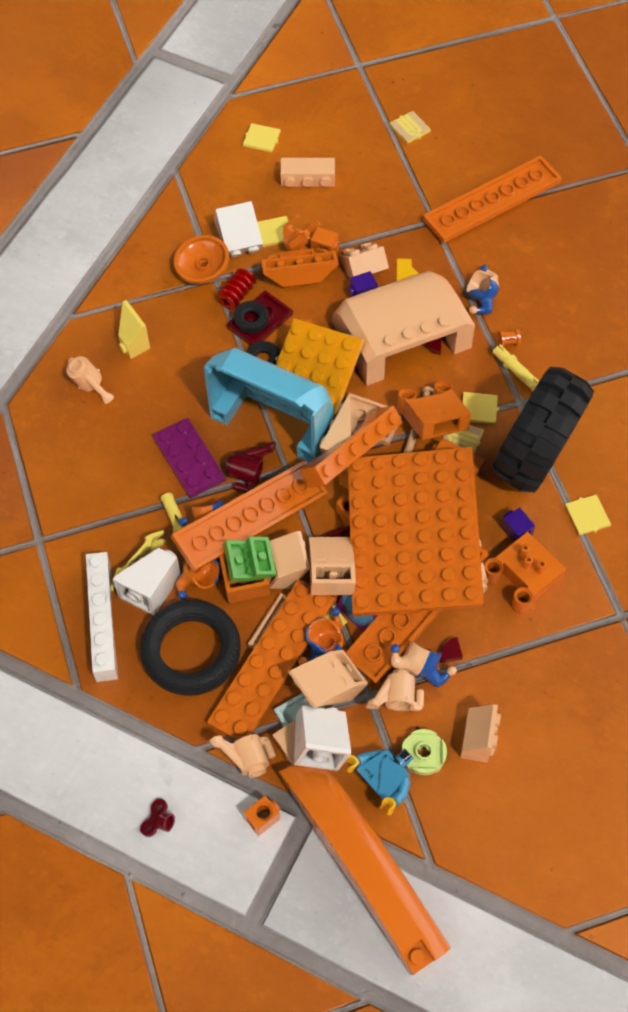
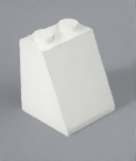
[214,201,263,258]
[113,548,181,616]
[294,704,351,771]

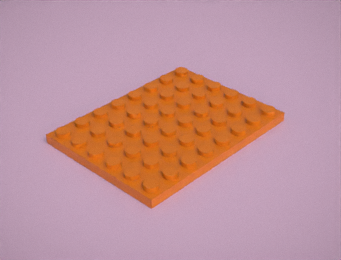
[348,447,484,617]

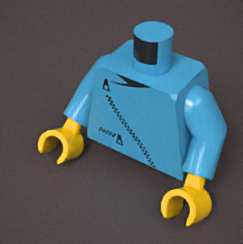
[345,749,414,815]

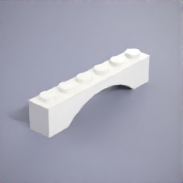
[86,552,118,682]

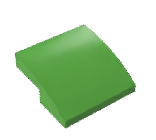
[223,536,276,582]

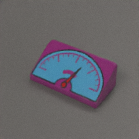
[337,595,378,632]

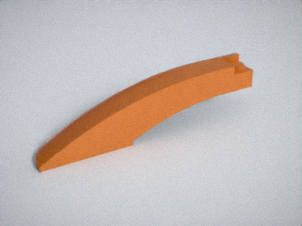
[279,765,451,975]

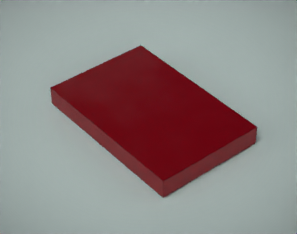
[226,290,293,346]

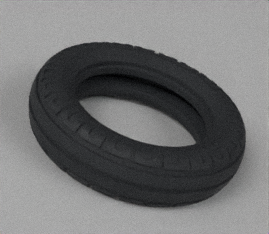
[140,599,241,696]

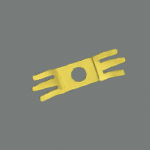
[111,530,167,592]

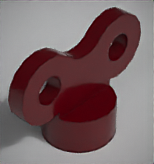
[140,799,175,837]

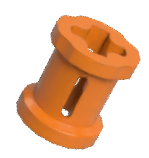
[498,328,521,347]

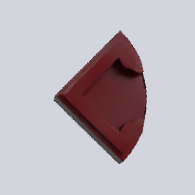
[423,338,441,355]
[440,637,463,663]

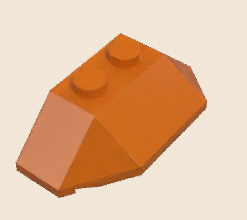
[261,248,338,287]

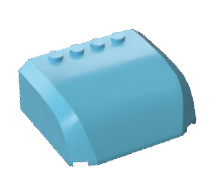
[204,348,334,462]

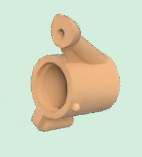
[67,356,114,404]
[366,669,424,712]
[209,734,276,778]

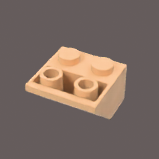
[338,242,389,278]
[268,531,310,589]
[460,704,501,763]

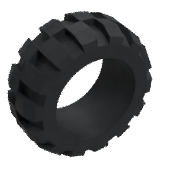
[492,367,594,493]

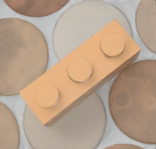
[281,158,335,187]

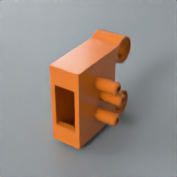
[397,381,471,440]
[484,532,566,614]

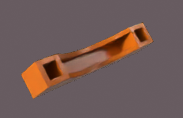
[300,405,403,488]

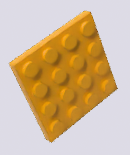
[276,319,365,415]

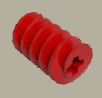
[218,268,256,311]

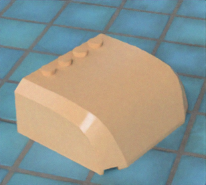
[332,270,475,386]

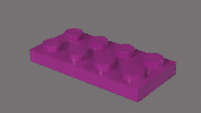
[153,418,226,499]

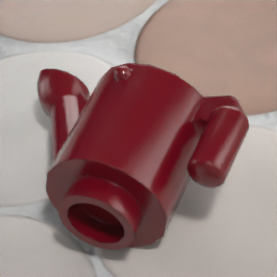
[226,441,276,493]

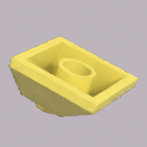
[118,300,150,359]

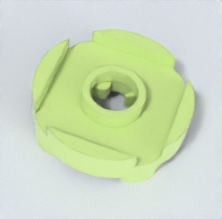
[401,729,447,776]

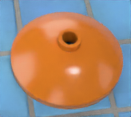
[174,235,230,284]

